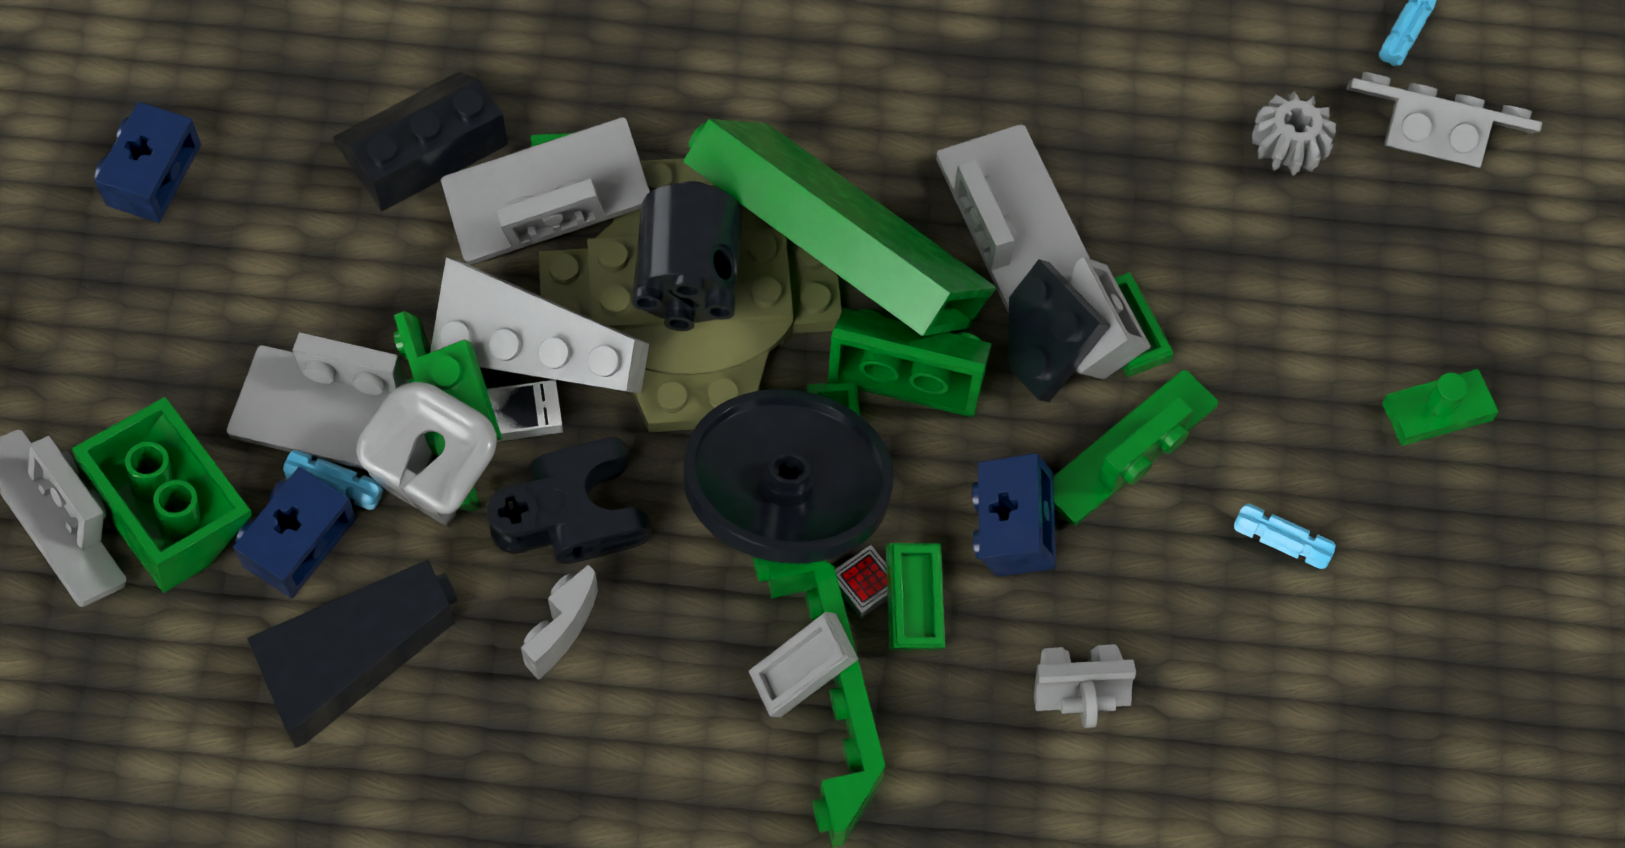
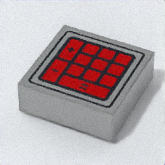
[835,545,888,619]

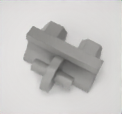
[1034,644,1136,728]

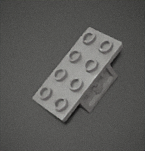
[441,118,650,265]
[936,124,1090,313]
[227,332,434,475]

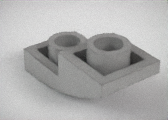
[521,565,598,680]

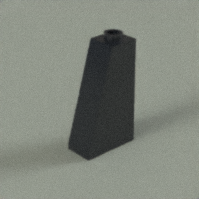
[247,559,458,748]

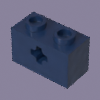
[94,102,202,223]
[972,453,1056,577]
[233,466,357,599]

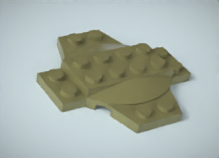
[539,158,842,432]

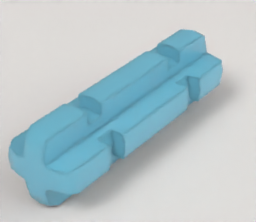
[1379,0,1437,66]
[283,450,384,510]
[1234,503,1336,569]

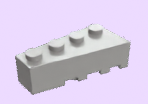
[430,257,649,394]

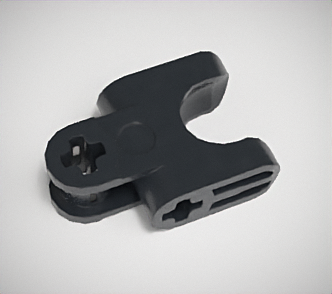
[487,437,653,564]

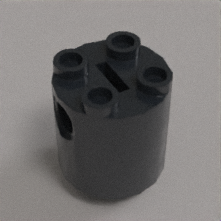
[632,181,742,331]

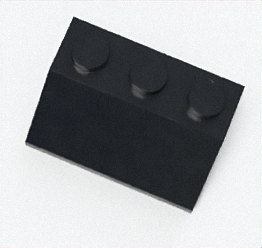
[333,71,508,212]

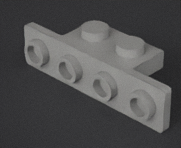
[1347,72,1543,168]
[0,430,126,607]

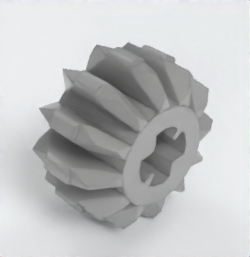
[1252,91,1336,176]

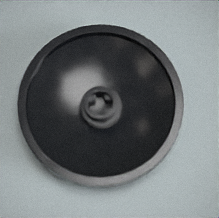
[683,389,894,564]

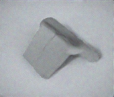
[356,382,497,527]

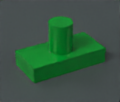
[1382,369,1499,446]

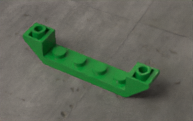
[752,556,886,848]

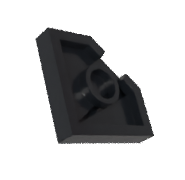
[1009,259,1110,402]

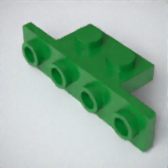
[394,311,503,511]
[1053,370,1218,526]

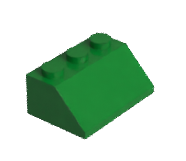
[828,308,992,418]
[72,397,251,593]

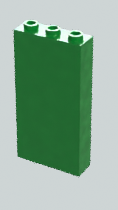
[683,119,997,336]

